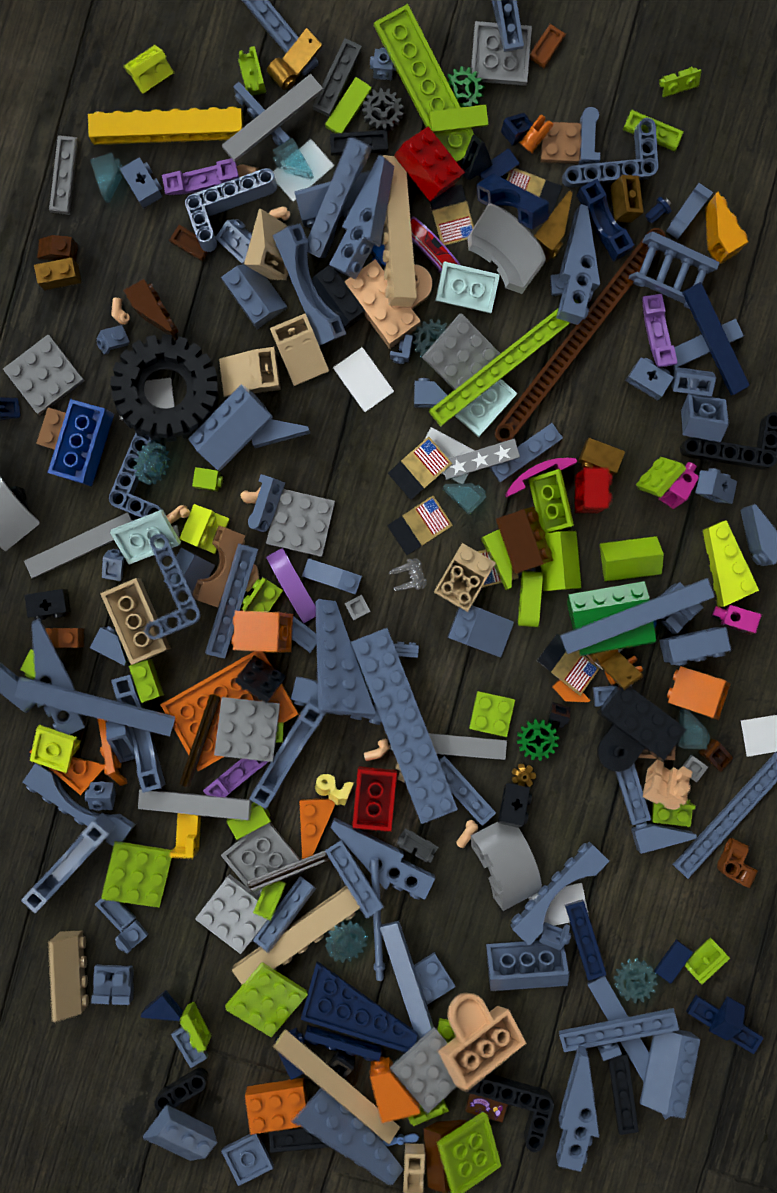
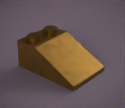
[534,190,572,262]

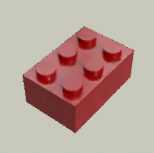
[394,126,465,202]
[575,468,612,513]
[352,766,397,831]

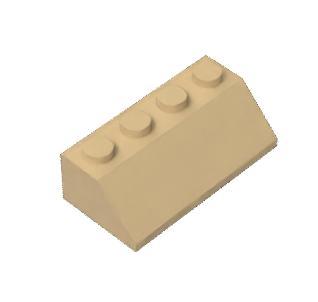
[100,578,171,665]
[49,930,89,1022]

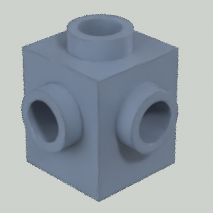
[370,48,397,80]
[85,781,116,810]

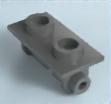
[397,828,439,862]

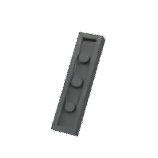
[313,38,362,117]

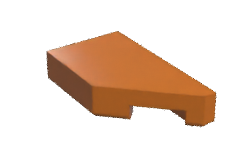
[552,679,590,702]

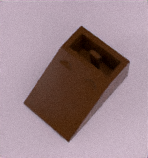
[124,279,179,341]

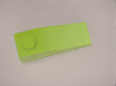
[481,529,512,590]

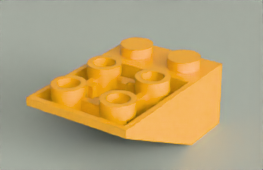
[705,192,748,264]

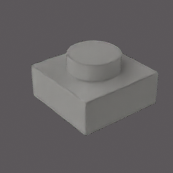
[345,595,371,620]
[682,755,708,782]

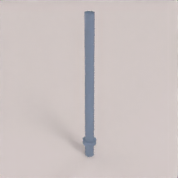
[371,857,385,981]

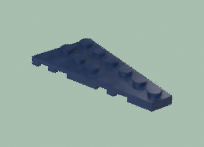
[301,961,418,1052]

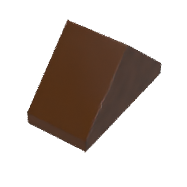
[698,738,733,772]

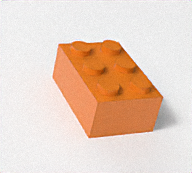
[245,1078,308,1135]

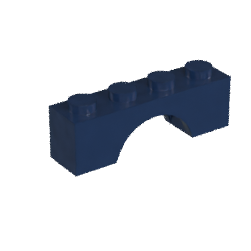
[477,174,549,230]
[577,179,635,262]

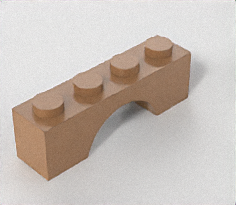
[192,526,245,607]

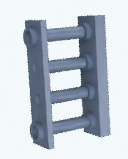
[628,231,720,309]

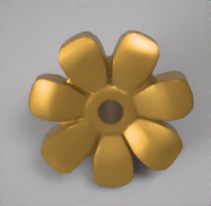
[512,763,536,787]

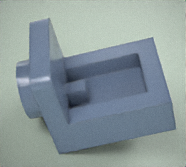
[96,325,130,355]
[539,922,571,950]

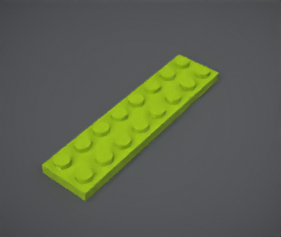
[373,4,474,162]

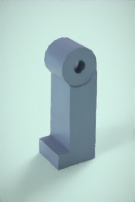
[578,107,600,165]
[666,183,713,240]
[248,474,285,532]

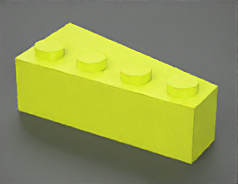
[703,520,759,607]

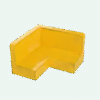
[169,813,201,858]

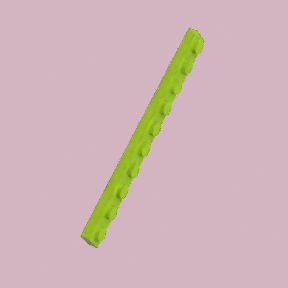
[429,299,579,427]

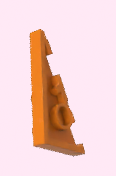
[97,718,127,786]
[30,750,104,795]
[299,798,335,859]

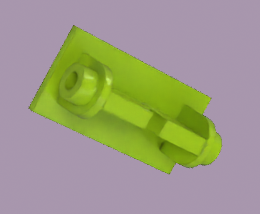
[659,67,701,97]
[408,1099,449,1126]

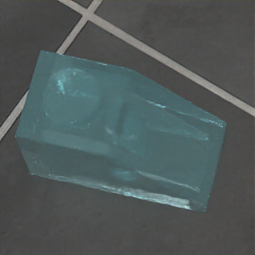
[273,138,314,180]
[90,153,122,203]
[442,483,486,515]
[679,708,710,749]

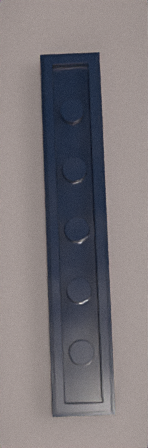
[682,282,750,395]

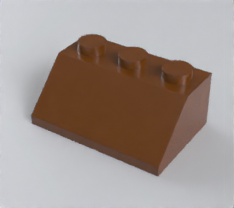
[496,507,553,574]
[424,1119,467,1193]

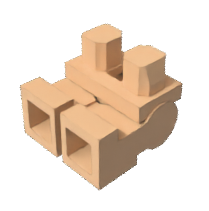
[643,759,692,810]

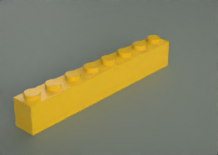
[88,107,244,145]

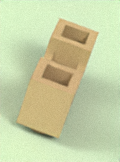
[403,1143,425,1193]

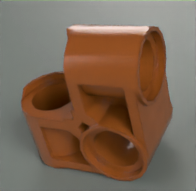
[717,838,758,888]

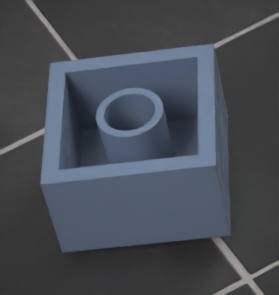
[681,393,729,442]

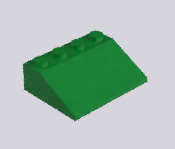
[567,581,656,656]

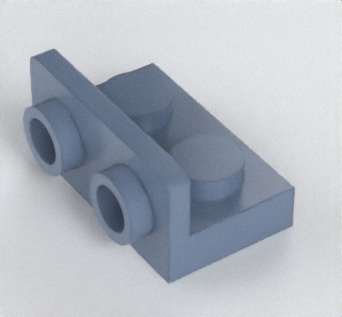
[216,219,252,264]

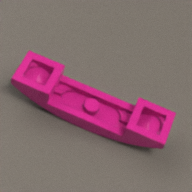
[505,458,577,498]

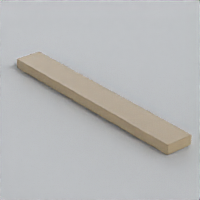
[273,1030,400,1144]

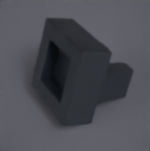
[548,702,571,728]

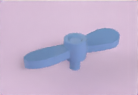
[383,1133,419,1146]

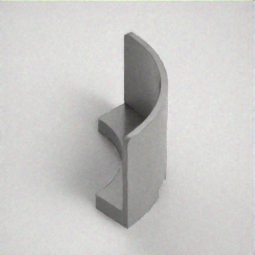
[467,204,545,294]
[0,476,39,552]
[471,822,542,911]

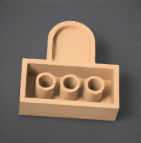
[345,259,432,349]
[438,993,526,1091]

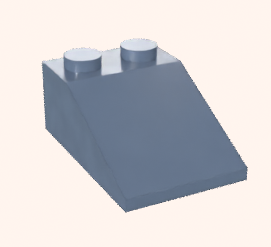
[740,504,777,566]
[447,605,514,658]

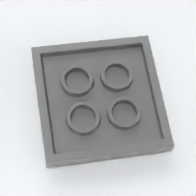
[471,21,532,86]
[422,314,500,390]
[3,334,84,415]
[266,489,335,557]
[214,697,280,762]
[221,822,301,896]
[195,874,267,954]
[390,1027,457,1113]

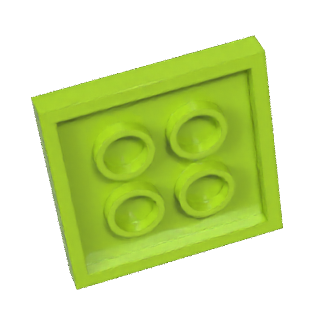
[101,841,172,908]
[225,962,308,1037]
[437,1112,501,1193]

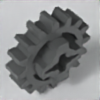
[362,88,404,131]

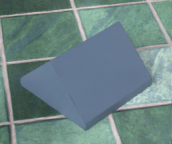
[164,548,215,594]

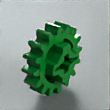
[447,66,485,107]
[517,718,559,761]

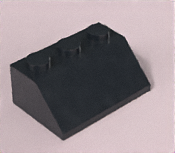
[312,265,365,331]

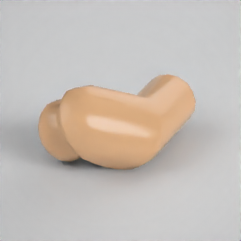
[237,164,258,177]
[269,206,291,220]
[112,298,130,325]
[241,487,261,504]
[166,505,190,524]
[246,565,259,592]
[364,739,390,761]
[456,820,478,848]

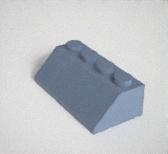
[294,171,370,227]
[188,384,273,471]
[486,941,569,991]
[640,1030,700,1118]

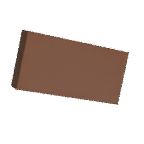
[529,24,566,68]

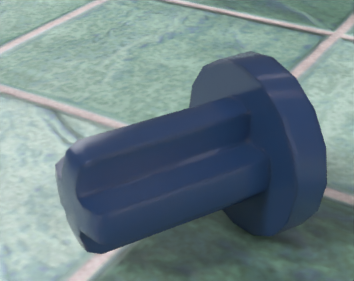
[645,197,672,223]

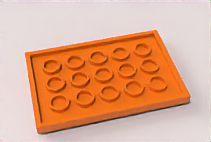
[161,651,299,771]

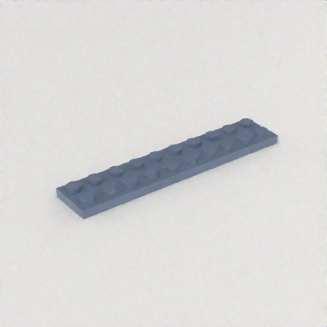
[351,628,458,824]

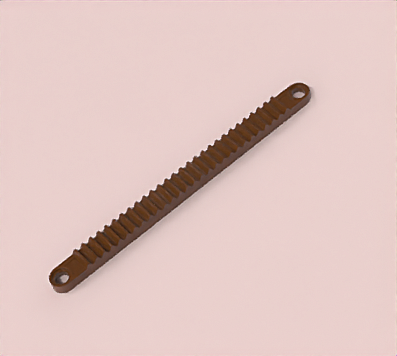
[494,228,666,443]

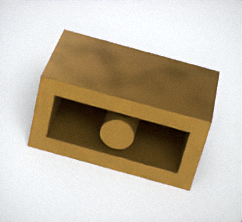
[610,175,644,222]
[34,257,81,290]
[578,438,625,475]

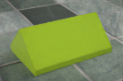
[528,469,574,533]
[541,531,581,591]
[600,536,664,581]

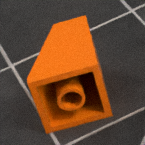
[232,611,293,652]
[667,666,730,720]
[370,1057,420,1123]

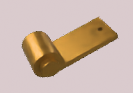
[267,28,323,90]
[587,650,643,690]

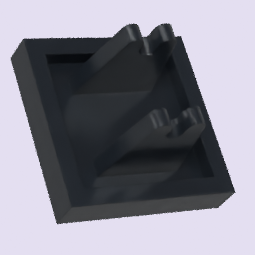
[234,655,286,703]

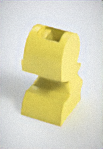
[315,774,354,806]

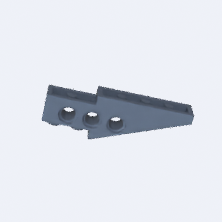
[491,0,524,52]
[329,155,394,280]
[556,204,600,325]
[32,618,85,735]
[331,818,435,900]
[556,1046,599,1172]

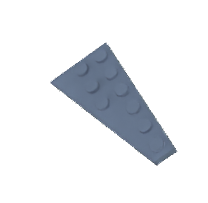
[315,599,376,717]
[292,1088,404,1185]

